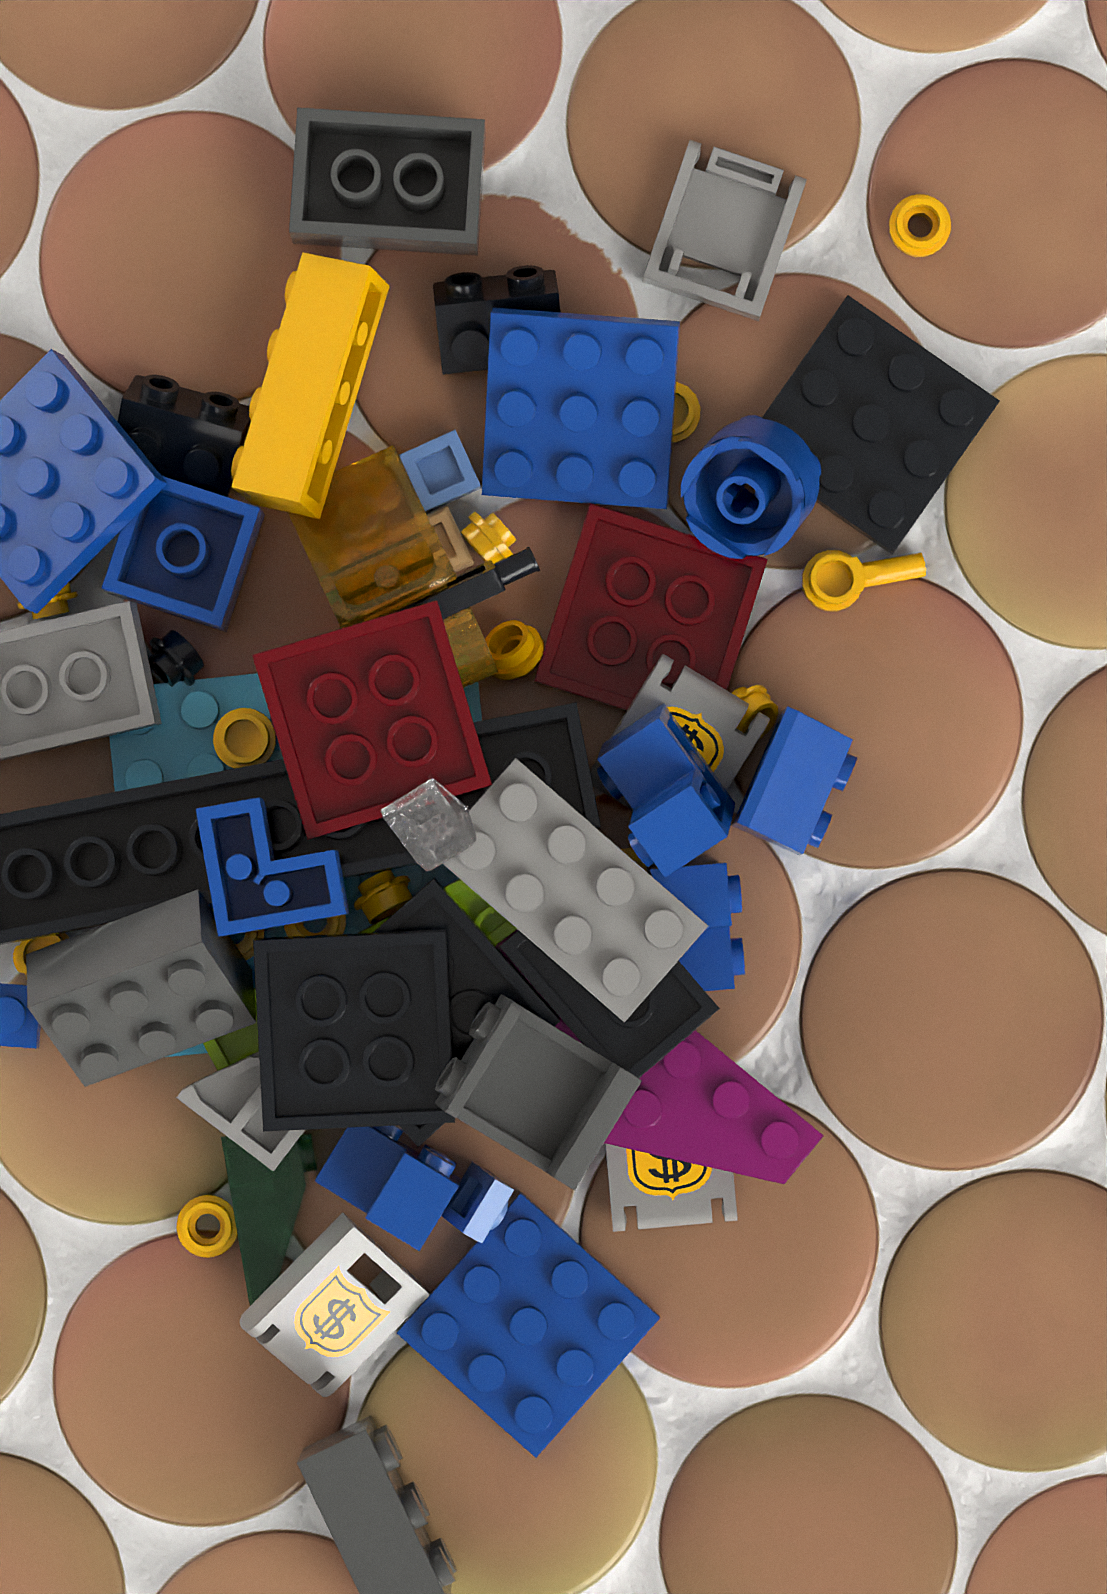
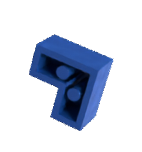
[597,703,736,878]
[196,797,349,937]
[648,863,745,991]
[315,1125,462,1251]

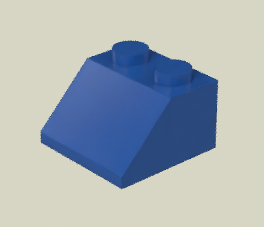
[732,706,857,855]

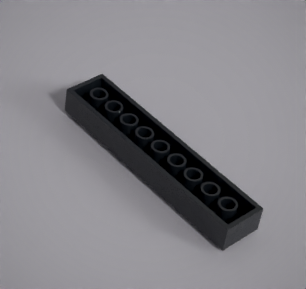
[0,702,601,945]

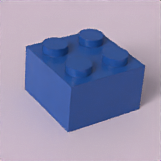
[102,476,265,632]

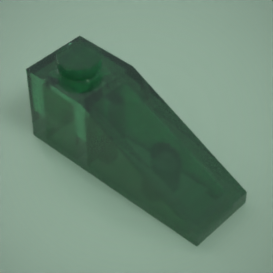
[221,1133,318,1306]

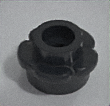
[148,630,204,687]

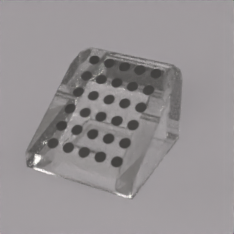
[381,778,477,872]

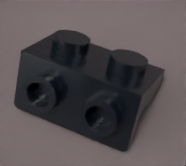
[433,265,561,375]
[117,375,251,497]

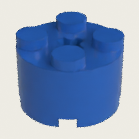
[681,415,821,559]

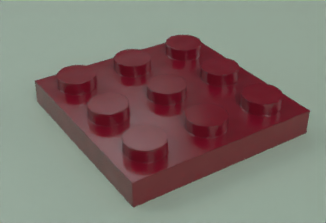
[534,503,768,711]
[252,600,492,839]

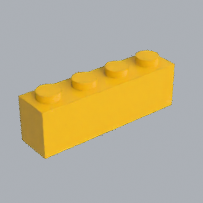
[231,252,390,519]

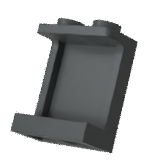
[434,994,642,1190]

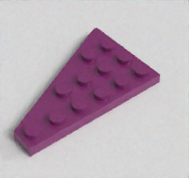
[496,929,824,1184]

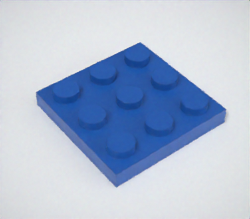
[482,308,680,509]
[0,349,168,613]
[397,1192,660,1458]

